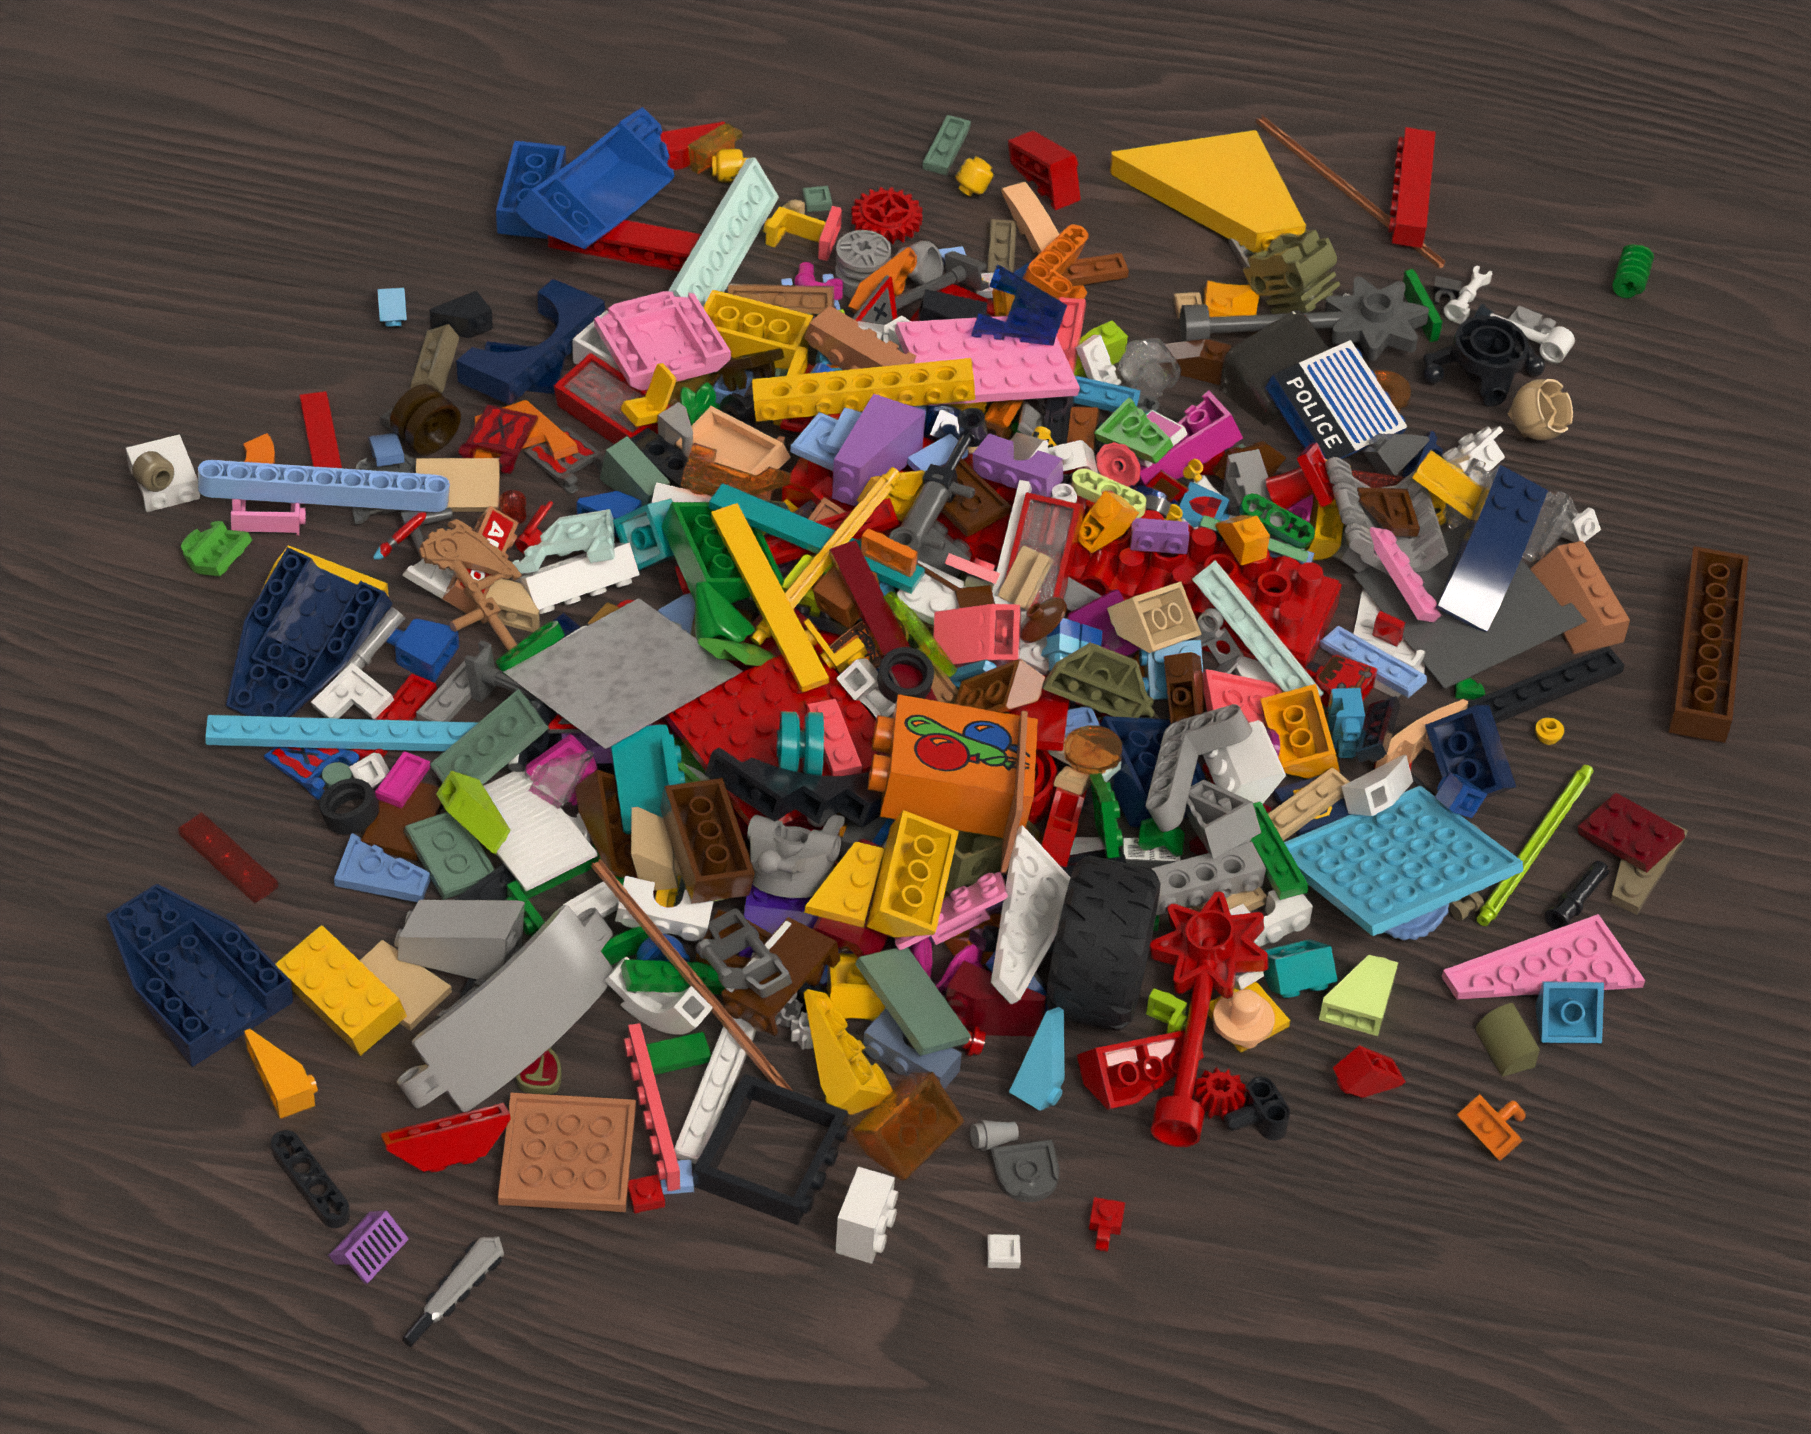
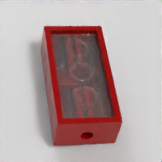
[554,353,670,444]
[1001,492,1085,606]

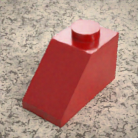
[1333,1045,1406,1098]

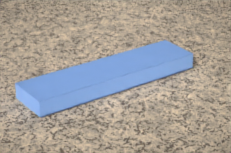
[1320,626,1427,698]

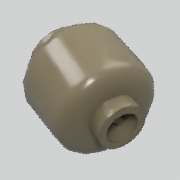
[132,451,174,492]

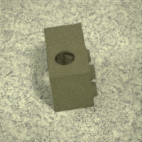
[945,830,1009,894]

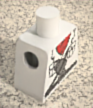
[1047,440,1098,484]

